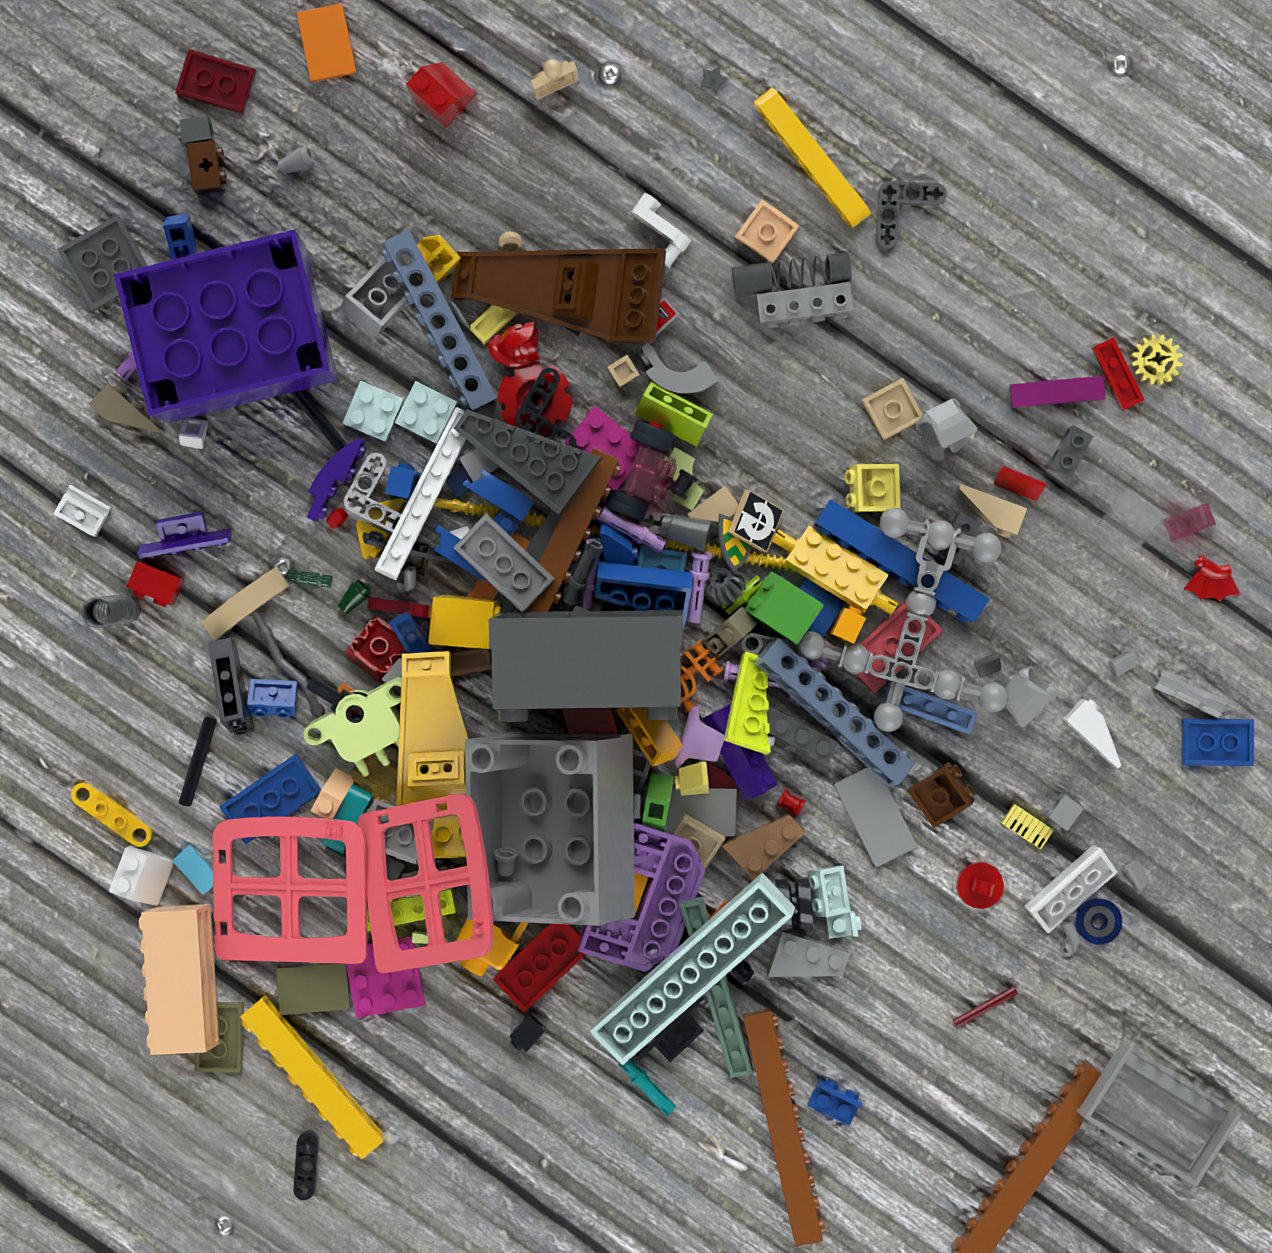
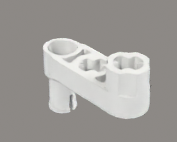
[631,193,691,269]

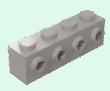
[756,282,853,328]

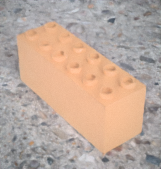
[139,904,220,1055]

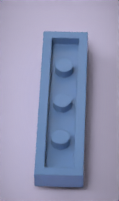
[881,681,978,734]

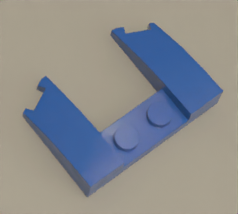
[434,470,535,582]

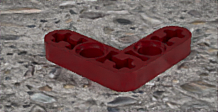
[367,597,432,618]

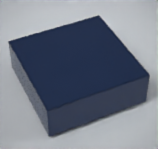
[446,467,473,499]

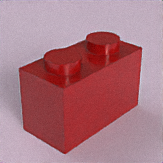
[126,561,185,608]

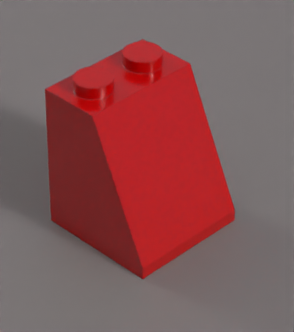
[406,62,477,128]

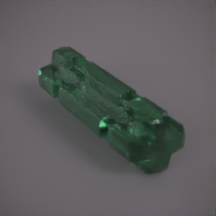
[286,569,333,588]

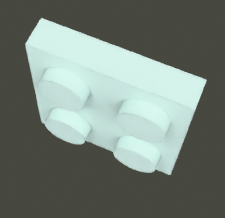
[342,381,404,442]
[395,381,458,444]

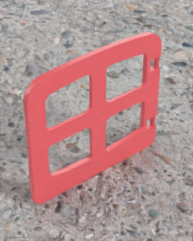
[358,794,494,973]
[212,816,368,964]

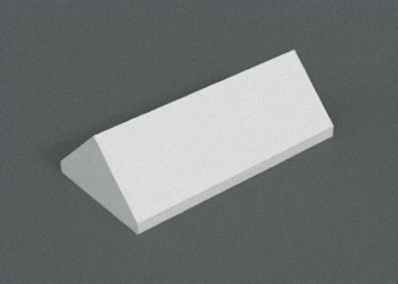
[1024,845,1118,934]

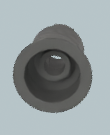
[659,513,712,552]

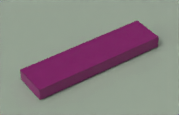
[1009,376,1106,408]

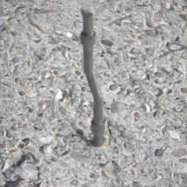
[251,610,326,719]

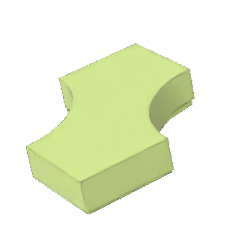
[664,447,704,511]

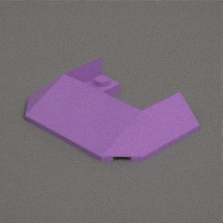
[578,822,706,972]

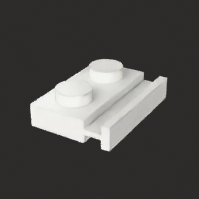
[53,485,112,537]

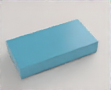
[172,845,213,895]

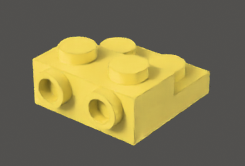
[845,464,901,512]

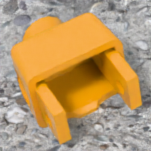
[456,917,529,977]

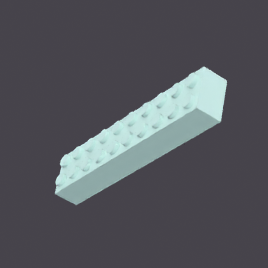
[590,873,795,1065]

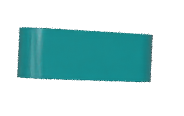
[322,784,374,854]

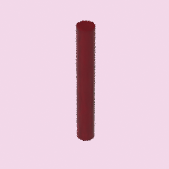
[952,986,1018,1028]

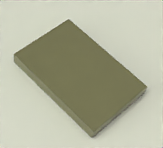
[276,963,351,1015]
[195,1002,244,1073]

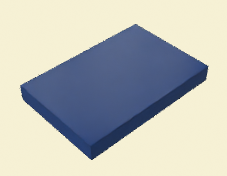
[1181,718,1254,766]

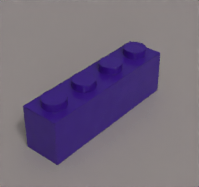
[702,703,778,801]

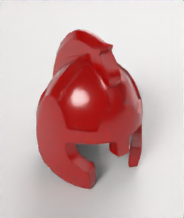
[488,322,540,367]

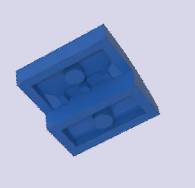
[799,578,844,638]

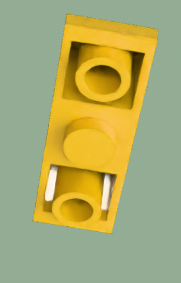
[356,498,407,560]

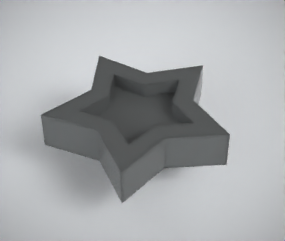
[701,66,728,94]

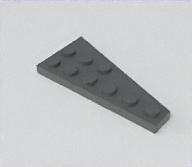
[453,410,603,515]

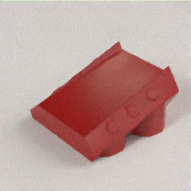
[345,615,406,682]

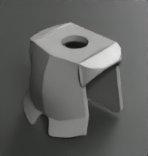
[915,399,977,460]
[1005,666,1058,727]

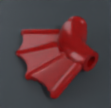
[1184,555,1240,601]

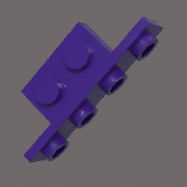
[137,511,232,559]

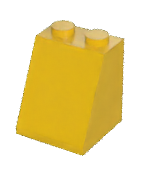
[428,594,502,649]

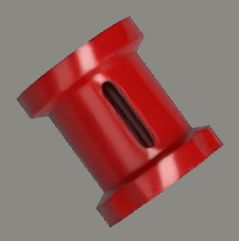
[775,788,806,818]

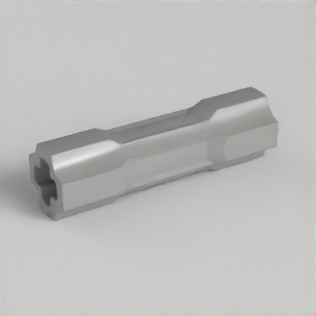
[1153,670,1227,718]

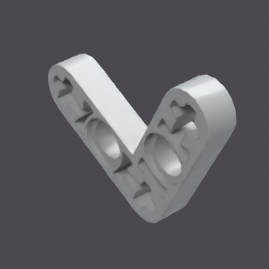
[344,453,402,535]

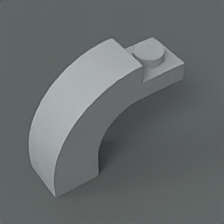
[640,343,718,396]

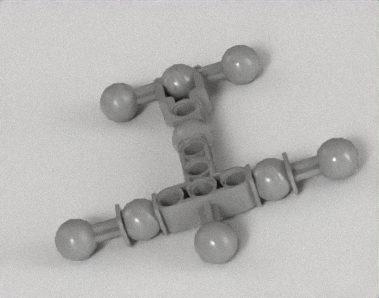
[795,508,1008,732]

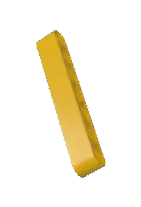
[753,88,871,229]

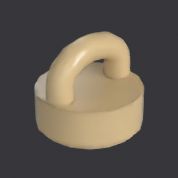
[499,232,522,251]

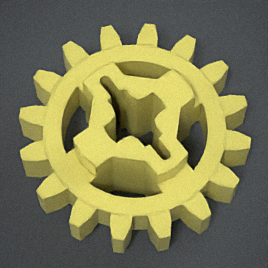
[1130,334,1183,386]

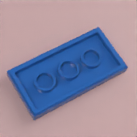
[219,753,322,845]

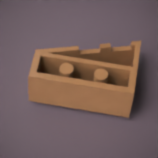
[722,813,806,880]

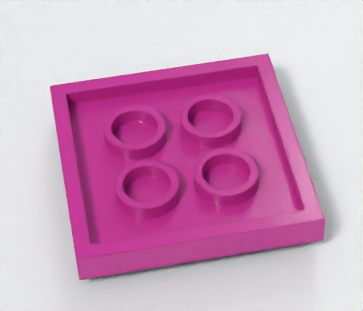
[564,406,646,503]
[346,936,426,1018]

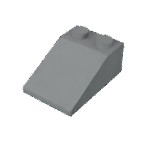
[339,257,422,339]

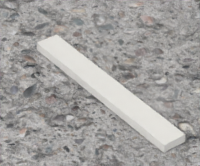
[375,407,466,580]

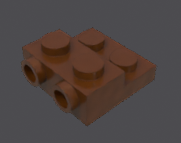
[907,761,975,828]

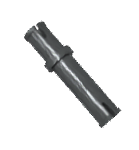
[562,540,603,605]

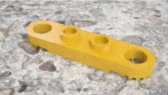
[71,782,153,847]

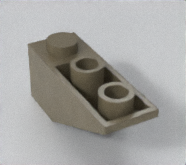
[89,383,165,434]

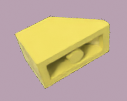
[675,761,709,796]

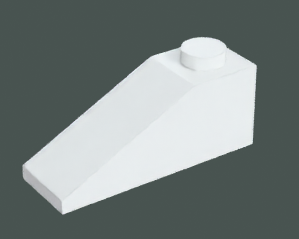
[1062,699,1121,769]

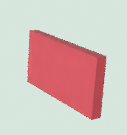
[856,601,943,694]

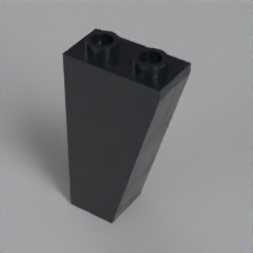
[208,638,254,735]

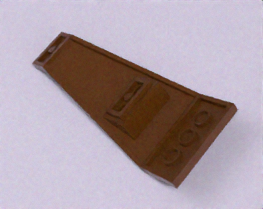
[451,249,666,343]

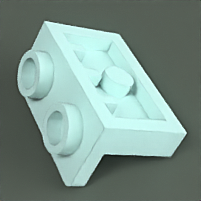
[808,866,851,917]

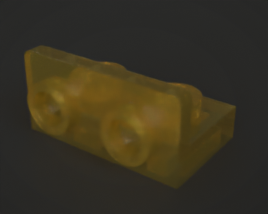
[350,753,398,800]

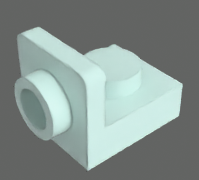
[826,911,861,939]

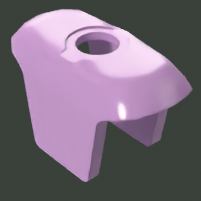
[674,705,724,769]

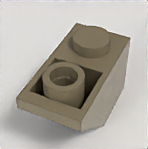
[702,607,757,659]

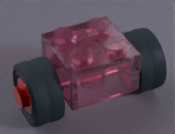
[604,420,677,521]

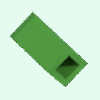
[642,772,674,832]

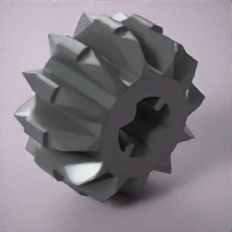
[706,565,747,606]

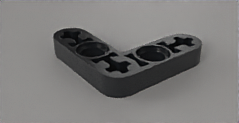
[514,368,576,448]

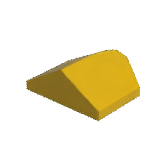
[408,235,461,284]

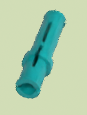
[618,1058,676,1116]

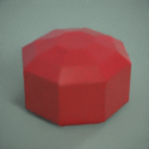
[326,508,349,529]

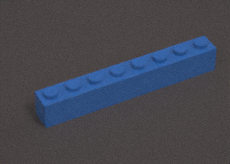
[814,499,990,624]

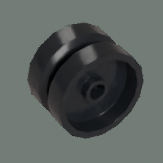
[775,877,813,932]

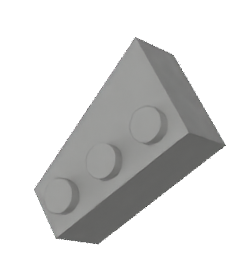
[767,931,850,977]

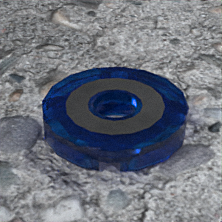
[1075,898,1122,945]

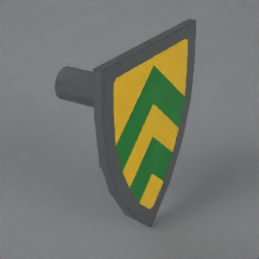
[714,514,752,572]

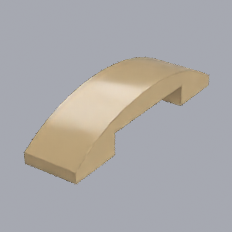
[201,567,290,641]

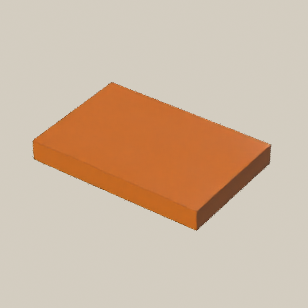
[297,3,357,83]

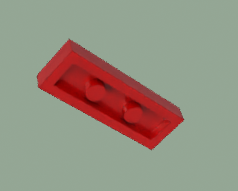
[1091,337,1145,411]

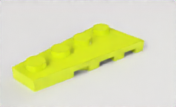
[724,651,770,755]

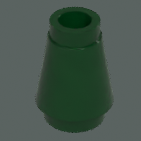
[338,579,371,614]

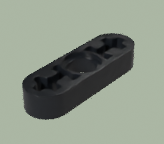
[293,1130,319,1200]

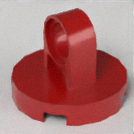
[956,862,1004,909]

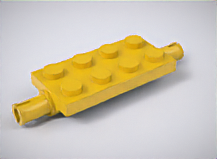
[771,526,899,616]

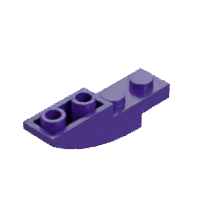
[306,438,367,522]

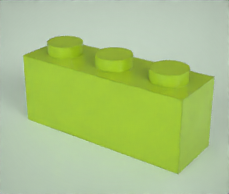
[635,382,713,447]

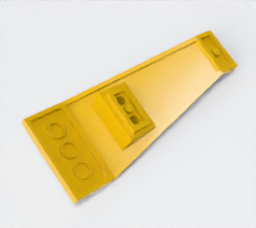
[396,651,469,860]

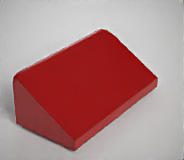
[994,466,1046,500]

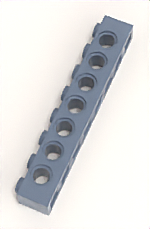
[381,229,497,411]
[754,638,915,787]

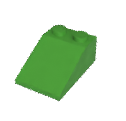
[745,572,824,644]

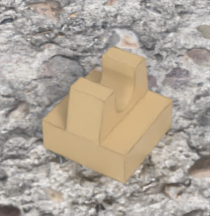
[607,355,640,388]

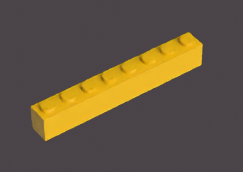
[240,995,386,1159]

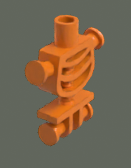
[681,640,724,713]

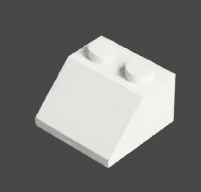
[109,845,174,906]

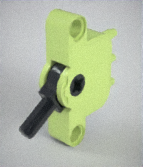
[304,677,402,777]

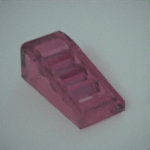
[1163,503,1216,541]

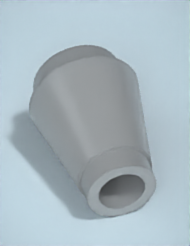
[278,147,315,174]

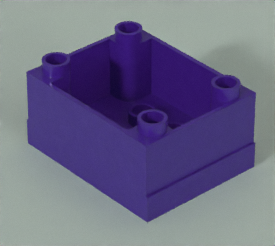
[114,229,339,423]

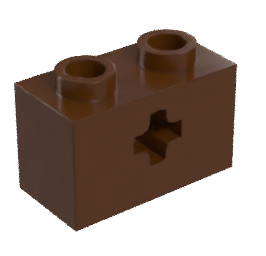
[187,140,227,195]

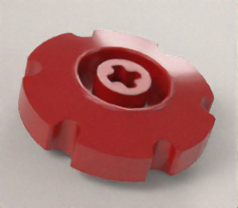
[497,361,573,436]

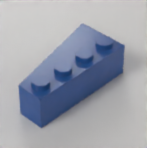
[595,562,692,627]

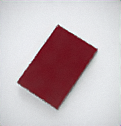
[175,49,257,115]

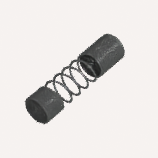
[732,251,852,297]
[81,594,141,628]

